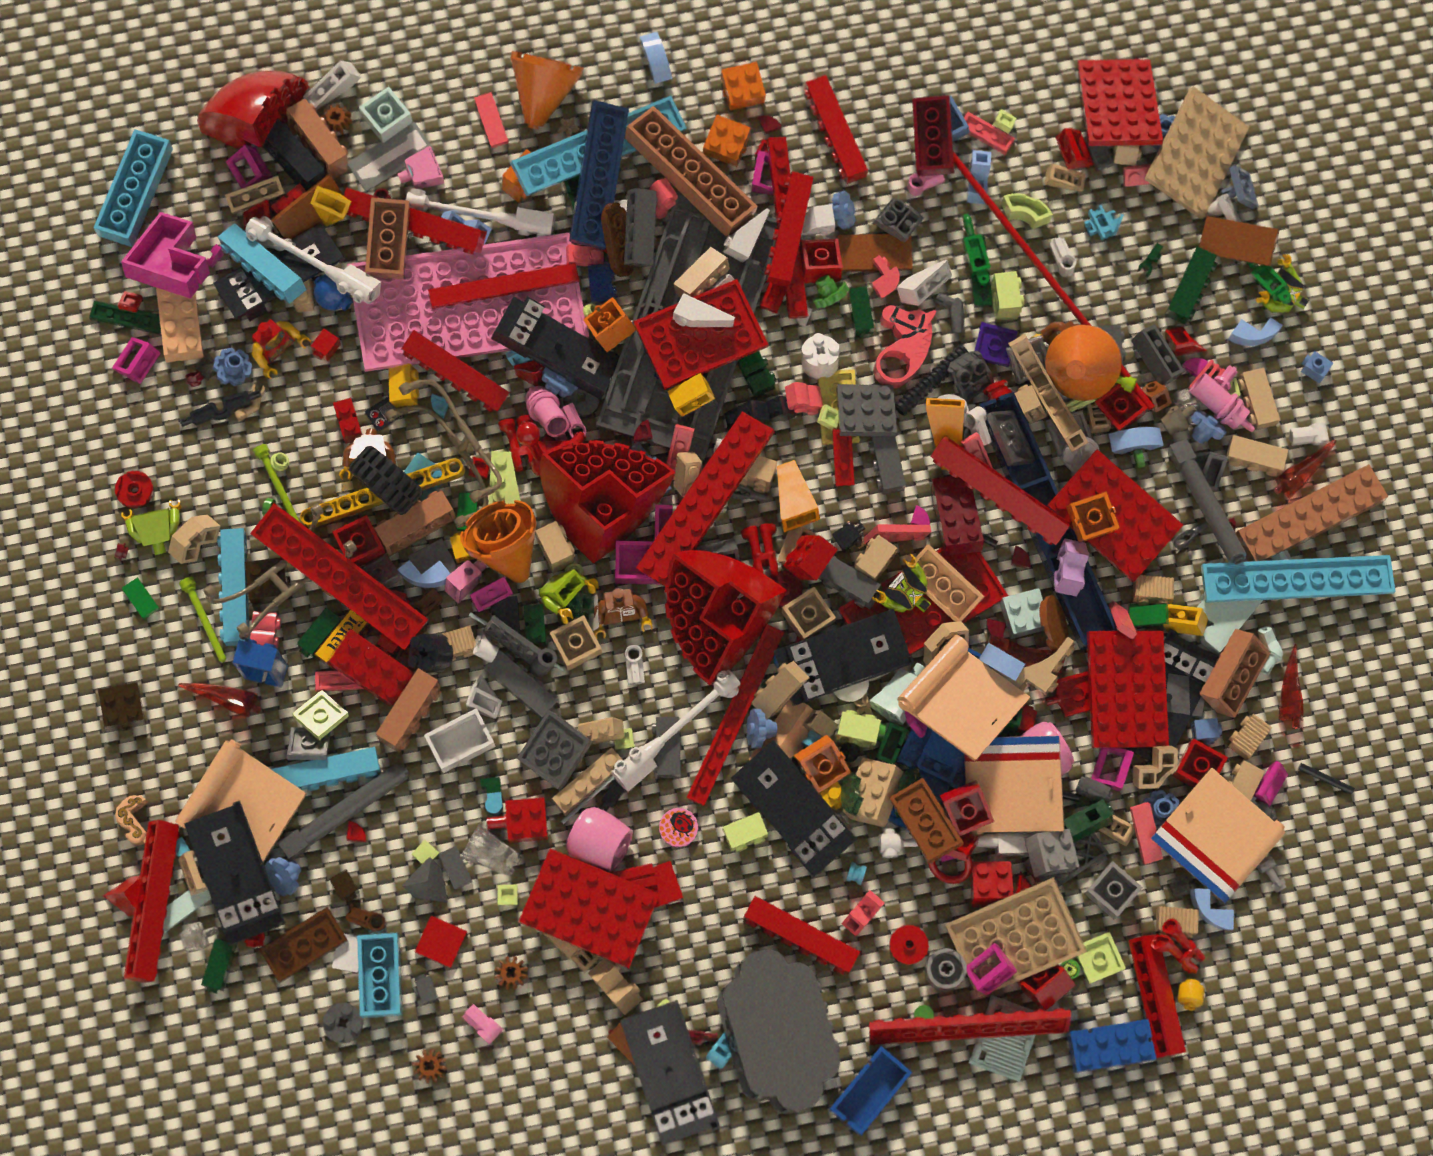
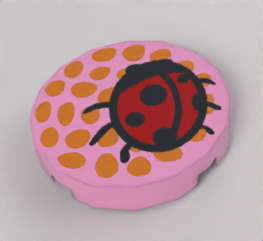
[659,808,698,847]

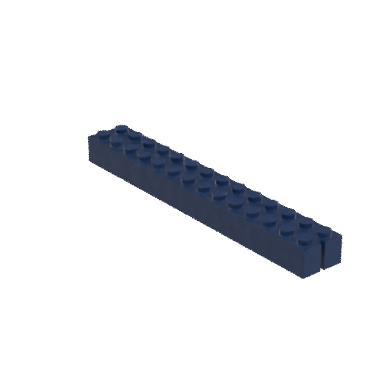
[979,392,1119,651]

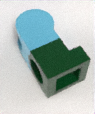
[480,777,503,816]

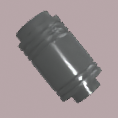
[1075,776,1113,803]

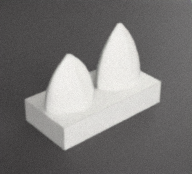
[1206,193,1241,222]

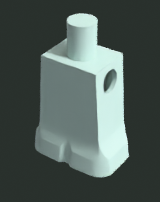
[869,663,925,725]

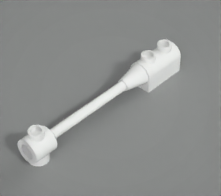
[406,188,556,237]
[245,216,381,304]
[611,670,741,792]
[878,829,1036,858]

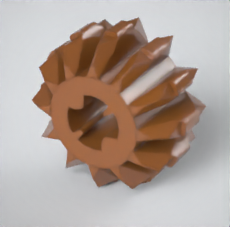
[321,103,352,135]
[495,956,528,990]
[413,1049,447,1084]

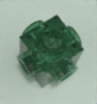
[564,591,594,620]

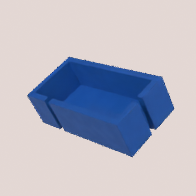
[233,639,288,688]
[1067,1019,1156,1073]
[829,1046,912,1136]

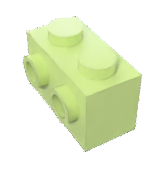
[722,812,768,852]

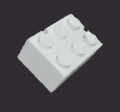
[424,708,496,773]

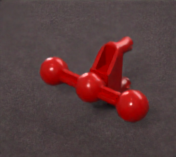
[516,422,586,477]

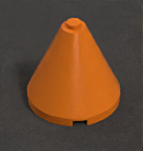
[510,51,584,130]
[1045,325,1122,401]
[460,500,536,583]

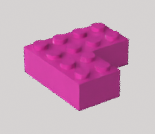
[121,212,210,299]
[615,505,678,585]

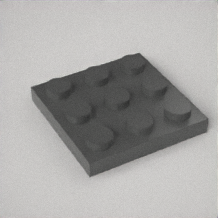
[836,384,897,437]
[517,710,593,790]

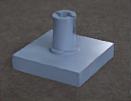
[1221,165,1259,209]

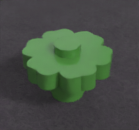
[812,275,850,308]

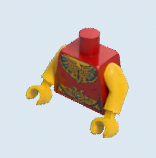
[251,319,311,379]

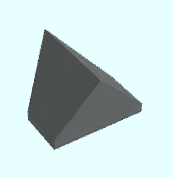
[1195,452,1228,491]
[402,857,448,903]

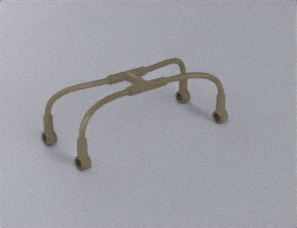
[385,379,502,528]
[203,503,357,640]

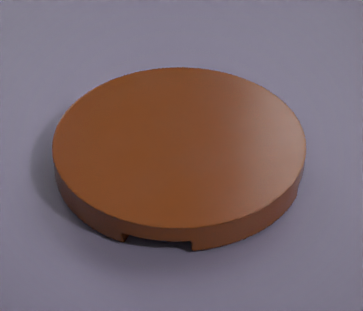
[1040,595,1068,653]

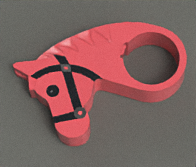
[873,306,936,389]

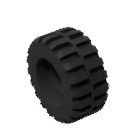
[349,445,423,515]

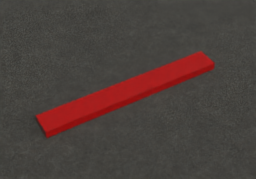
[428,263,579,309]

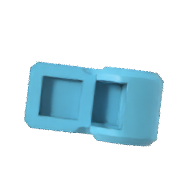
[706,1032,732,1069]

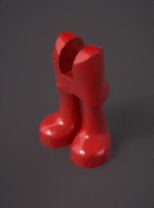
[498,415,534,472]
[741,523,778,577]
[1151,918,1206,974]

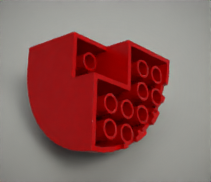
[197,71,309,150]
[540,440,676,563]
[665,550,787,685]

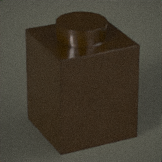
[329,869,360,902]

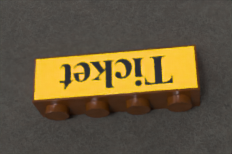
[314,610,371,671]

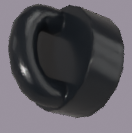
[840,742,860,762]

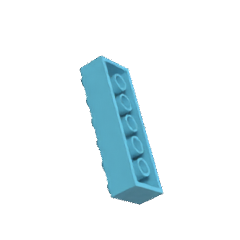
[93,129,173,247]

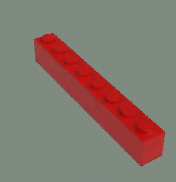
[344,187,487,255]
[930,436,1071,545]
[123,820,179,983]

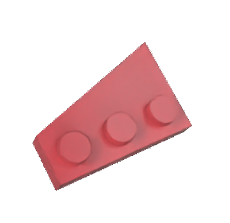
[863,524,931,545]

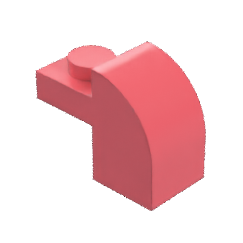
[871,255,900,300]
[841,890,884,936]

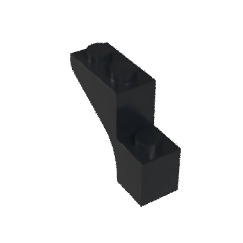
[724,395,799,431]

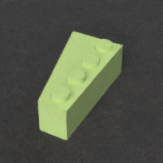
[488,451,521,505]

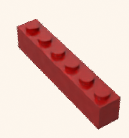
[803,75,868,185]
[764,171,814,287]
[401,330,510,413]
[743,896,860,975]
[1128,934,1186,1058]

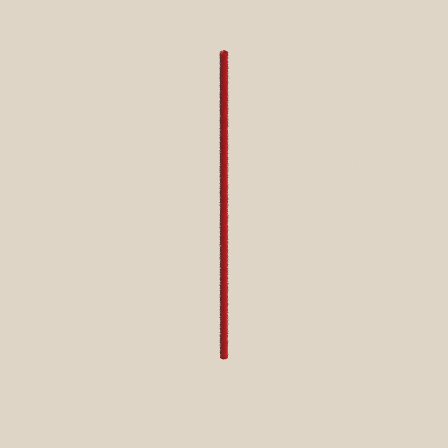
[953,151,1155,411]

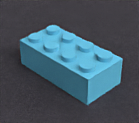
[357,933,403,1018]

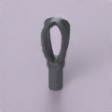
[731,484,768,502]
[1172,521,1208,550]

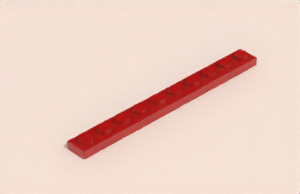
[767,137,808,319]
[686,624,784,806]

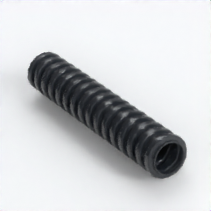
[895,345,968,416]

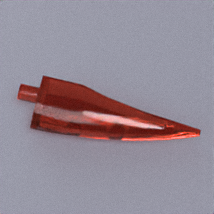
[1274,439,1337,499]
[1279,644,1304,729]
[178,683,262,717]

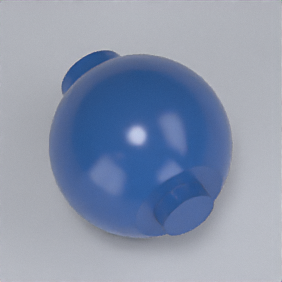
[314,274,353,311]

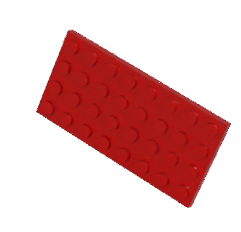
[837,547,1008,656]

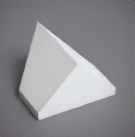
[466,674,502,719]

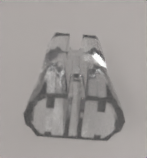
[460,823,522,876]

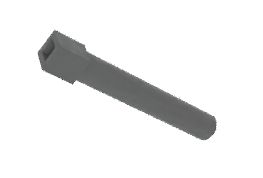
[1168,439,1247,565]
[278,763,409,861]

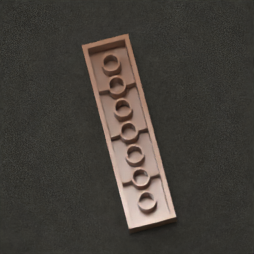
[624,106,757,237]
[1236,464,1388,562]

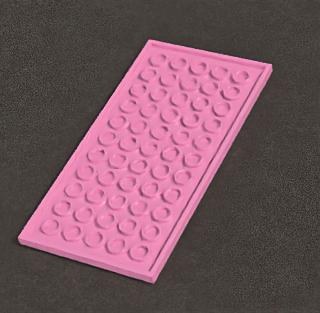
[347,233,589,372]

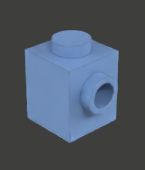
[1300,351,1333,384]
[1191,718,1222,745]

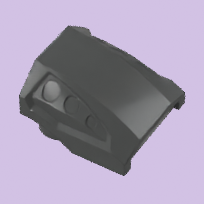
[872,198,924,242]
[947,351,995,404]

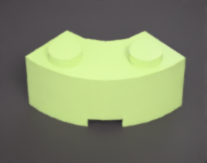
[1001,193,1053,229]

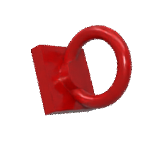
[927,833,979,884]

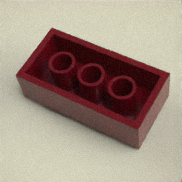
[912,95,955,176]
[930,476,984,556]

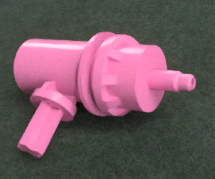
[1189,365,1255,432]
[525,386,569,441]

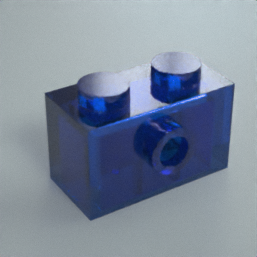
[588,264,617,305]

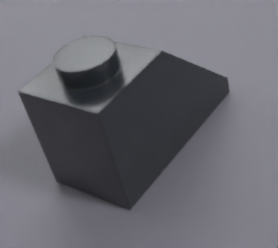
[491,596,520,634]

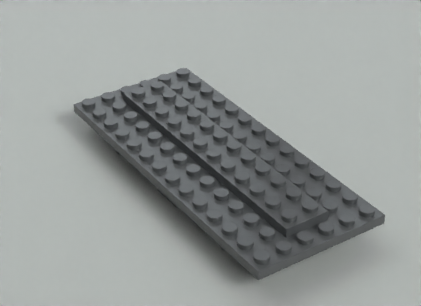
[596,190,777,461]

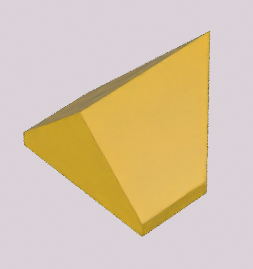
[310,186,351,227]

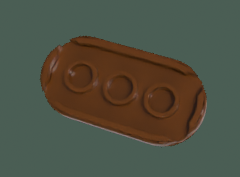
[601,202,634,277]

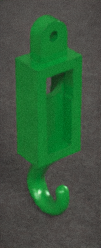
[962,214,991,286]
[1247,262,1292,304]

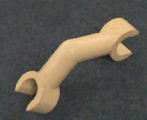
[234,384,265,421]

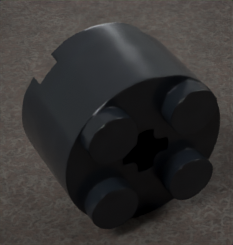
[408,634,453,673]

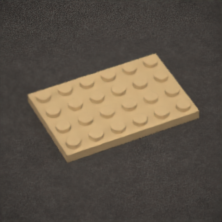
[1144,86,1249,219]
[945,877,1087,998]

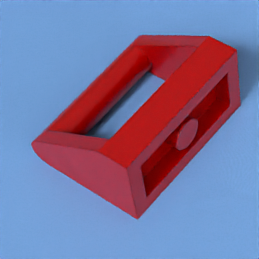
[1055,128,1094,170]

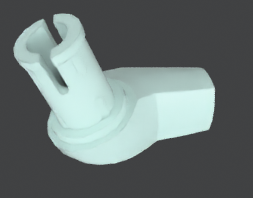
[1258,626,1283,675]

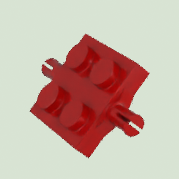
[1045,671,1090,718]

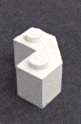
[800,204,835,243]

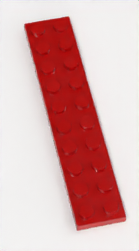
[636,411,775,587]
[250,503,429,651]
[869,1008,1071,1045]

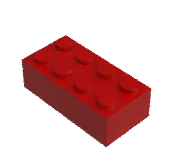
[326,629,415,706]

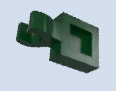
[1137,243,1163,277]

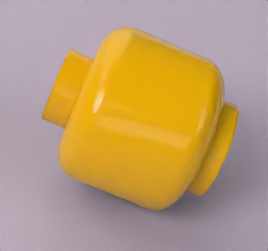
[1178,979,1205,1010]

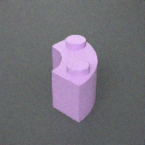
[1054,539,1089,596]

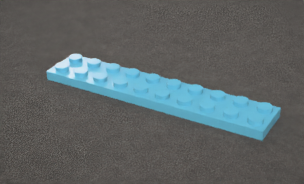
[510,96,687,196]
[1201,555,1396,603]

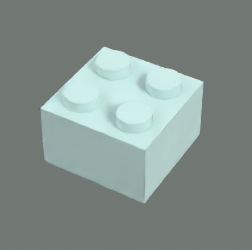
[359,86,413,143]
[1000,588,1044,639]

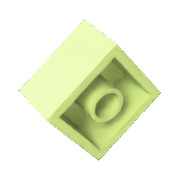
[991,271,1024,322]
[835,710,881,750]

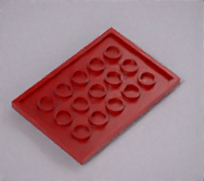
[1077,59,1163,146]
[633,279,769,390]
[1047,449,1183,582]
[1087,631,1169,748]
[518,848,660,969]

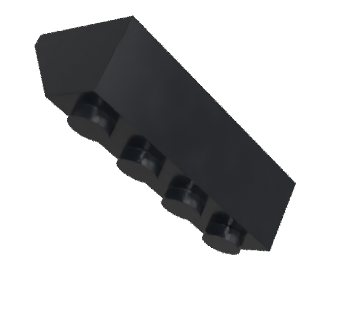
[262,118,326,191]

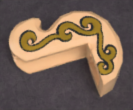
[115,795,148,846]

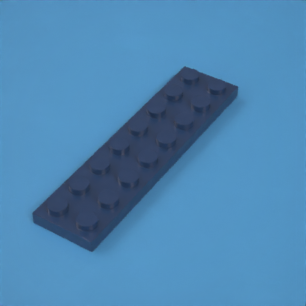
[569,100,629,250]

